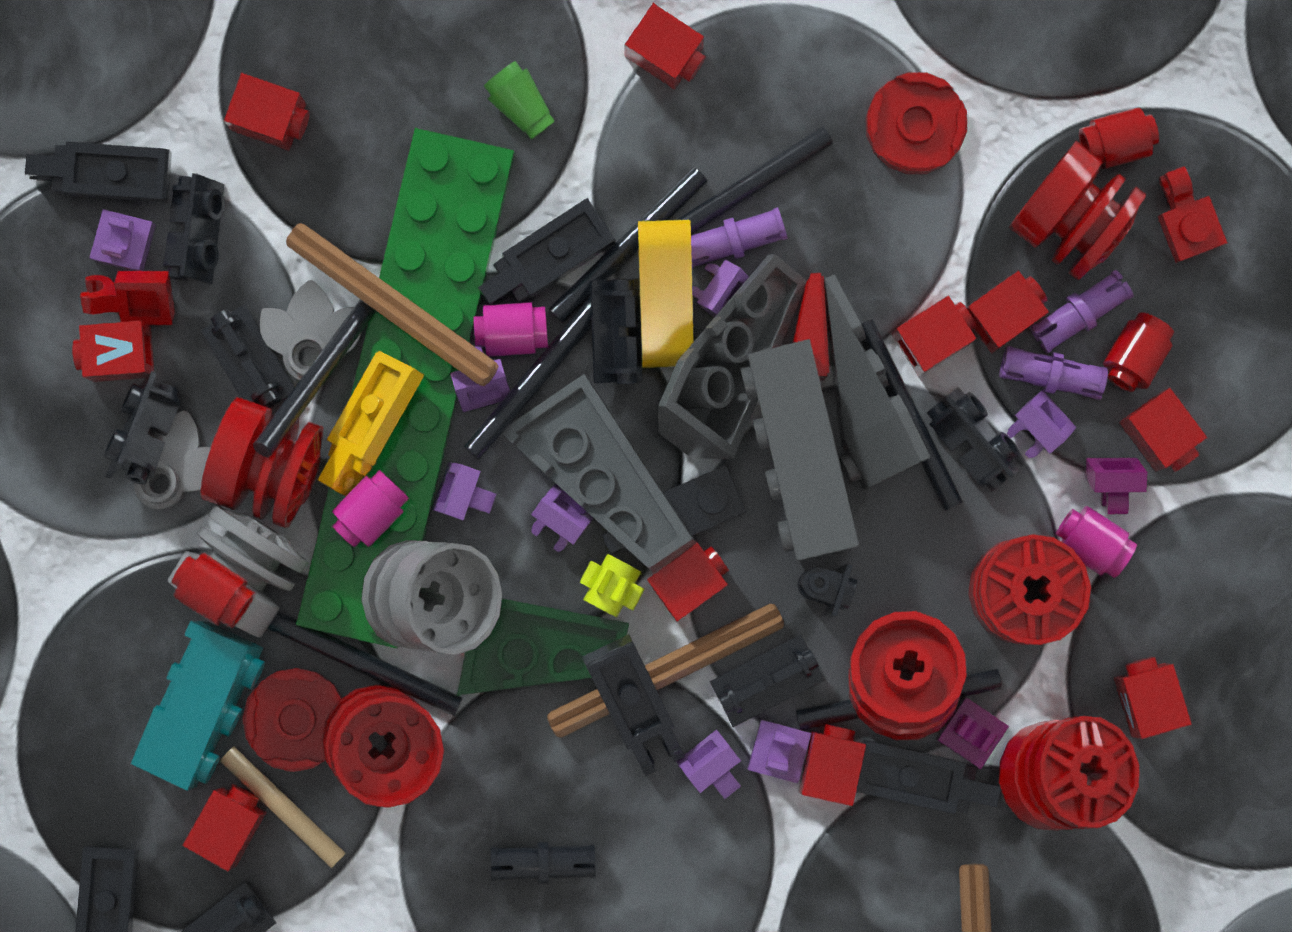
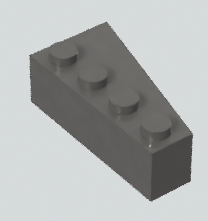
[741,339,859,561]

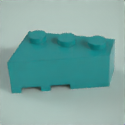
[131,621,265,791]

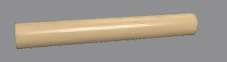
[220,746,346,869]

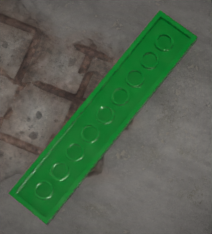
[296,128,515,649]

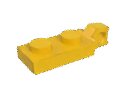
[318,351,424,496]

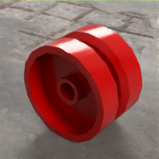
[848,611,967,740]

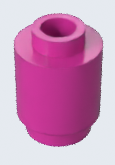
[474,302,548,357]
[332,470,409,548]
[1056,506,1137,578]

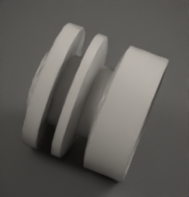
[167,504,309,637]
[362,540,502,655]

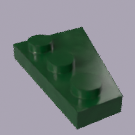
[457,599,629,696]

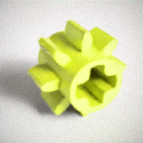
[580,554,645,618]

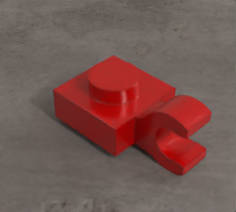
[1157,166,1227,263]
[80,271,175,325]

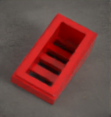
[792,273,829,381]

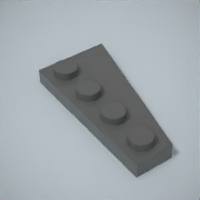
[502,374,696,573]

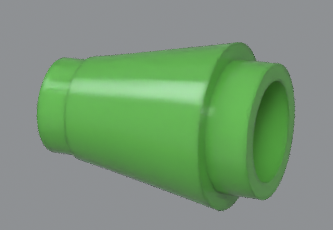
[484,61,555,140]

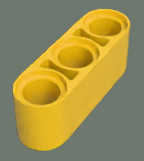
[638,220,693,368]

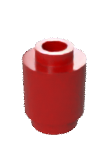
[1079,107,1159,169]
[1103,312,1174,392]
[171,553,256,629]

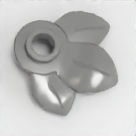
[260,280,361,381]
[134,411,211,510]

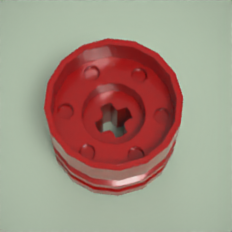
[1009,141,1146,281]
[200,397,324,528]
[968,534,1091,645]
[321,685,444,808]
[999,716,1139,831]

